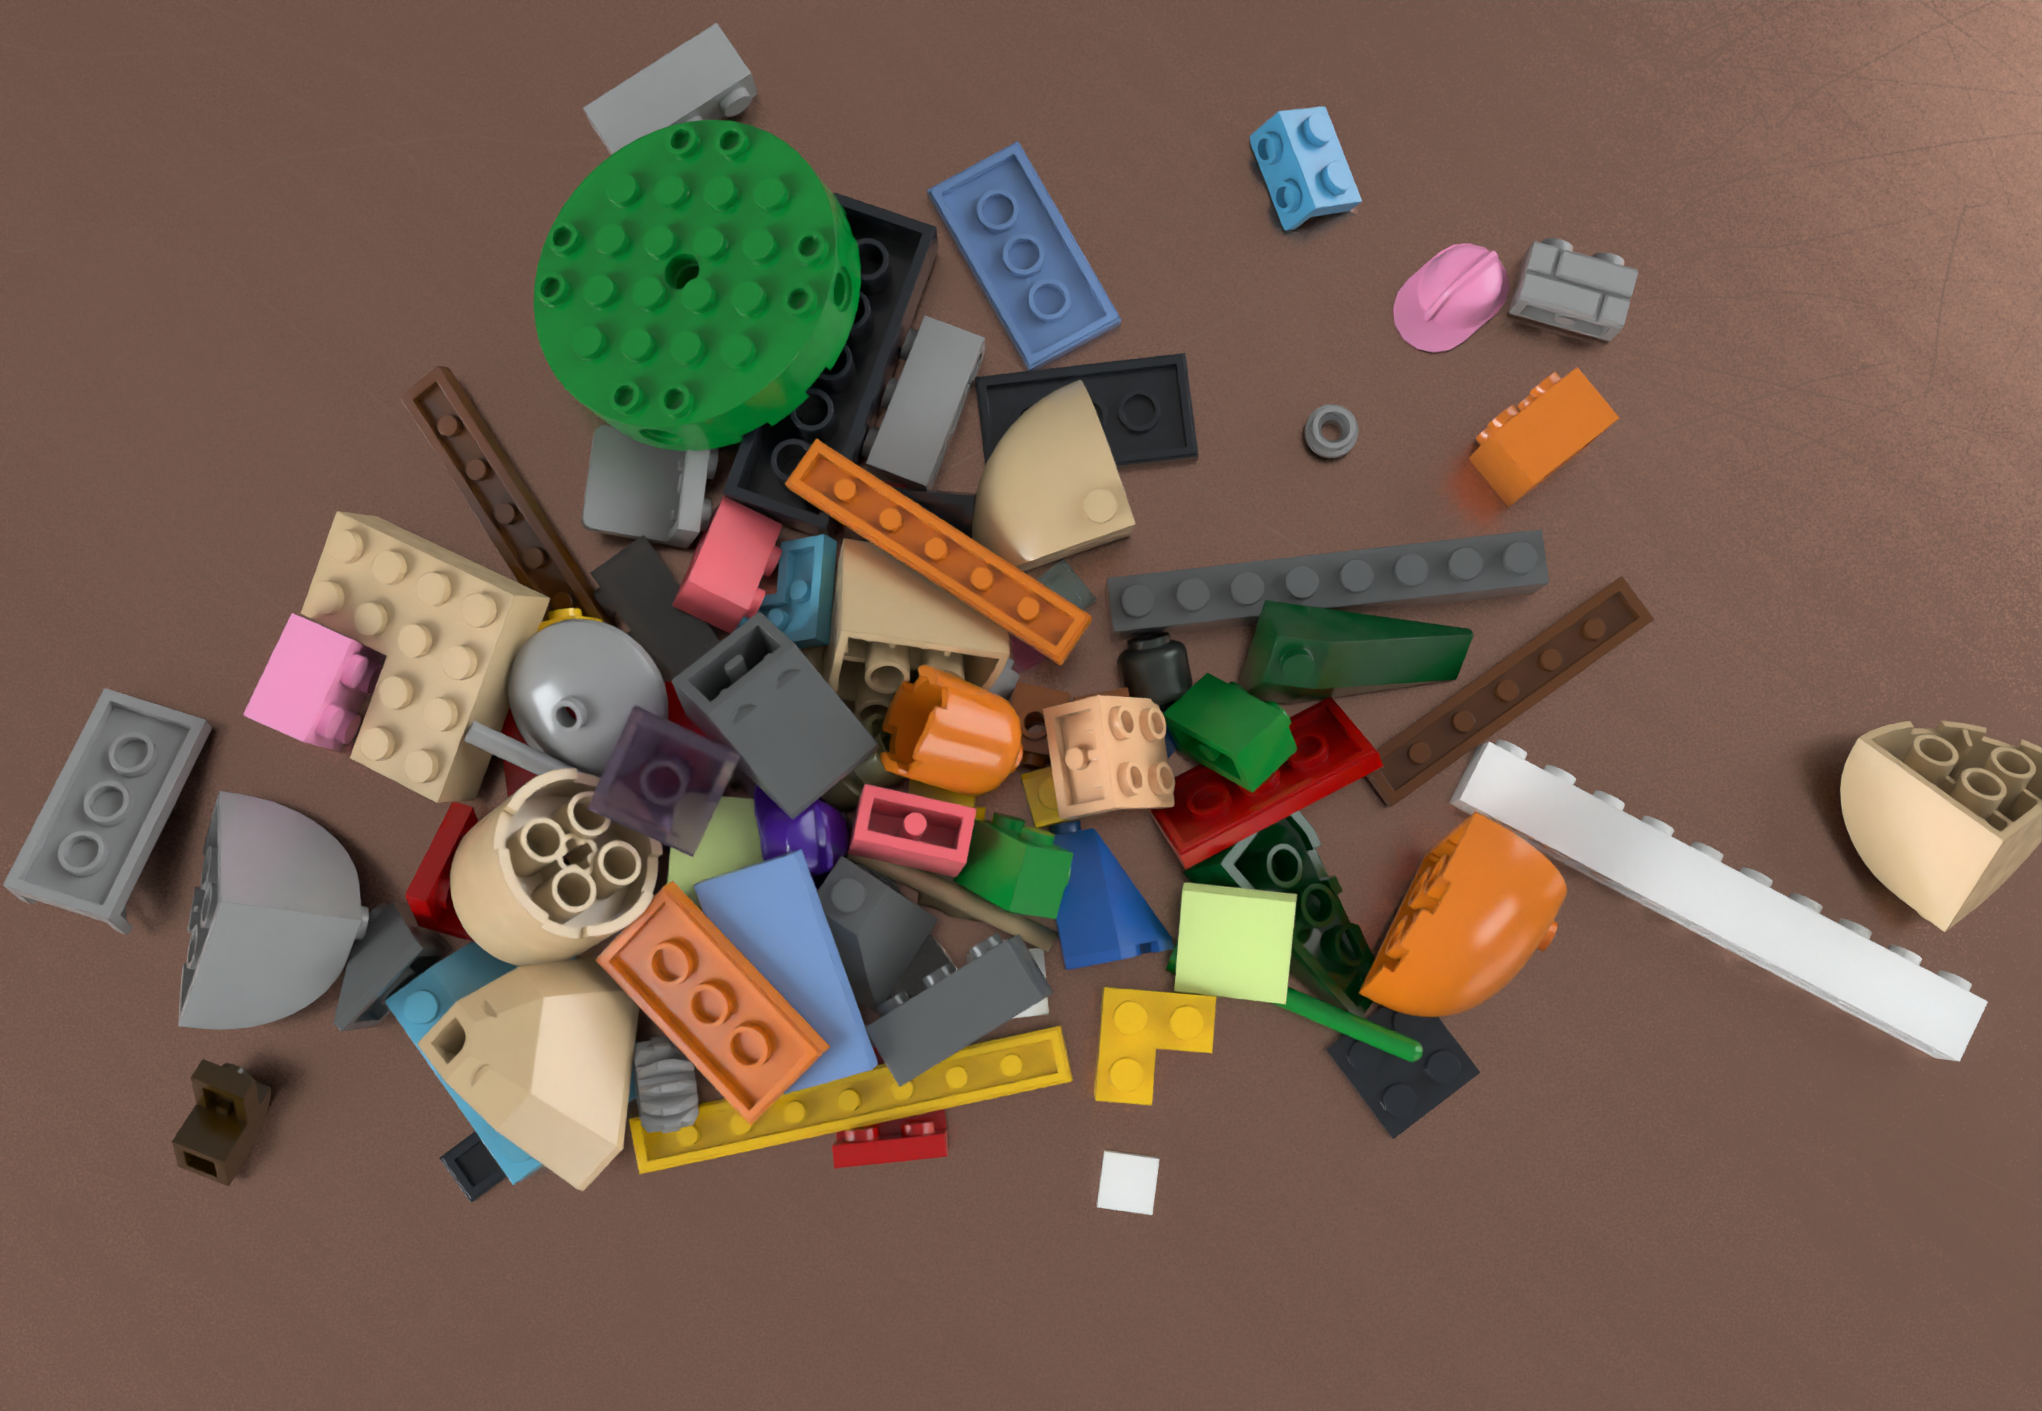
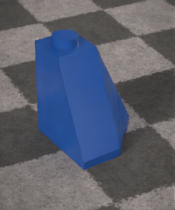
[1048,820,1174,970]

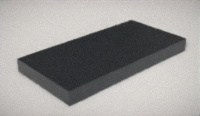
[975,353,1199,469]

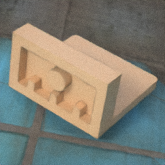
[1043,695,1175,819]

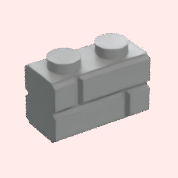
[1508,238,1638,341]

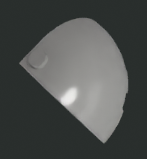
[178,791,369,1030]

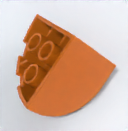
[1359,812,1567,1017]

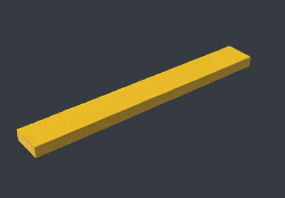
[629,1025,1073,1174]

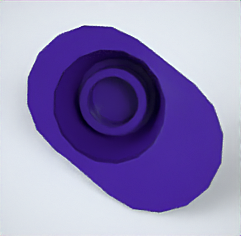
[754,784,849,890]

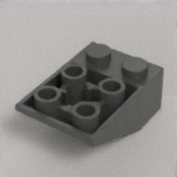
[672,611,879,820]

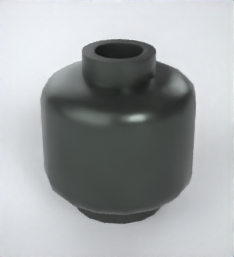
[1117,632,1193,713]

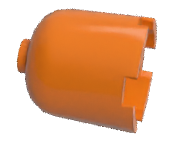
[880,665,1023,797]

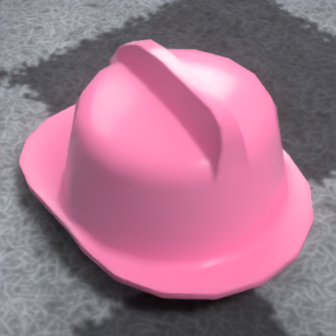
[1393,243,1509,353]

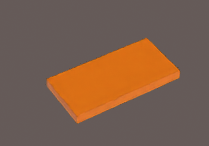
[595,881,830,1125]

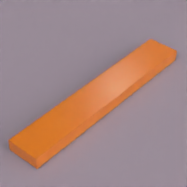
[785,439,1092,666]

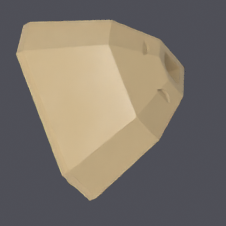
[417,956,639,1191]

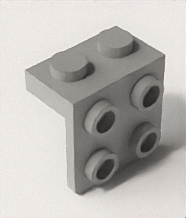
[581,425,719,548]

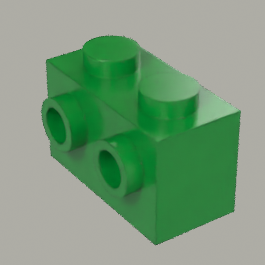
[1163,673,1298,793]
[953,812,1074,919]

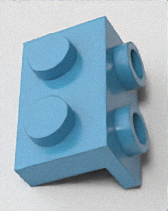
[1249,106,1362,231]

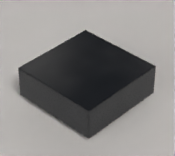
[439,1131,507,1203]

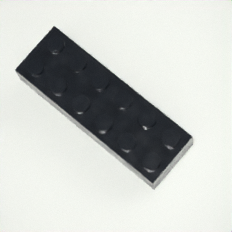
[723,192,939,538]

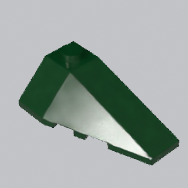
[1238,600,1474,704]
[1183,811,1375,1017]

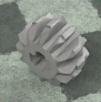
[632,1035,699,1133]

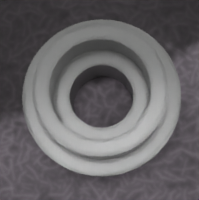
[1304,404,1359,458]

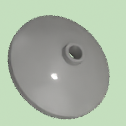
[508,619,668,780]

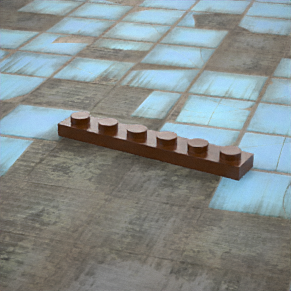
[399,366,619,629]
[1366,576,1655,807]

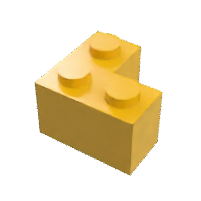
[1093,986,1216,1105]

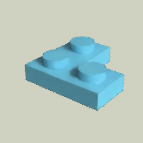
[733,534,837,649]

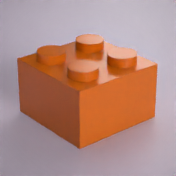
[1468,367,1620,508]

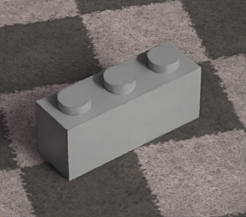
[583,23,758,155]
[861,315,986,490]

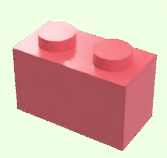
[672,496,783,634]
[847,784,976,877]

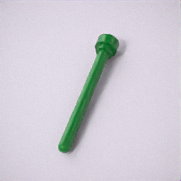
[1166,940,1423,1062]

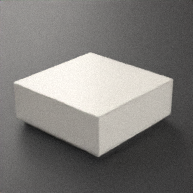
[1097,1150,1160,1215]

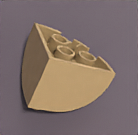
[972,380,1136,572]
[822,538,1010,722]
[1840,721,2042,932]

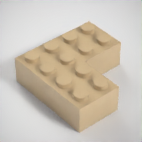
[301,511,550,803]

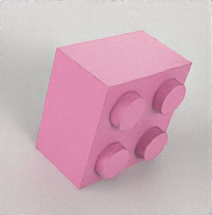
[243,613,386,752]

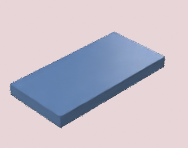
[926,141,1121,371]
[694,849,878,1095]

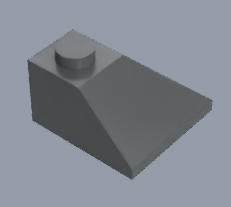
[817,856,939,1014]
[333,902,453,1032]

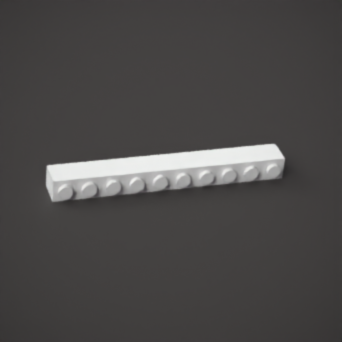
[1449,739,1988,1061]

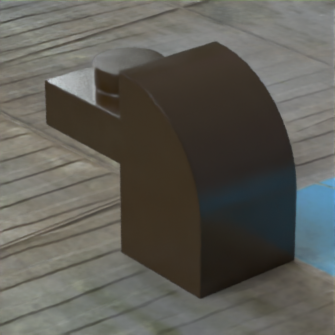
[172,1059,271,1186]

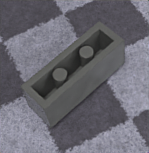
[865,933,1054,1087]

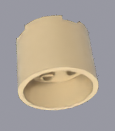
[450,768,663,966]

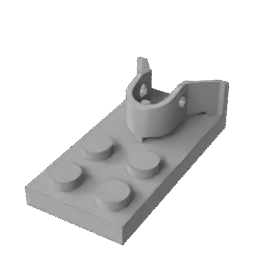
[3,688,212,935]

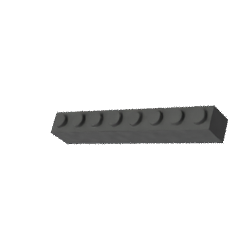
[1104,529,1549,641]

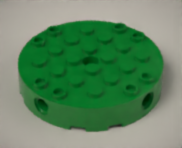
[533,120,861,451]

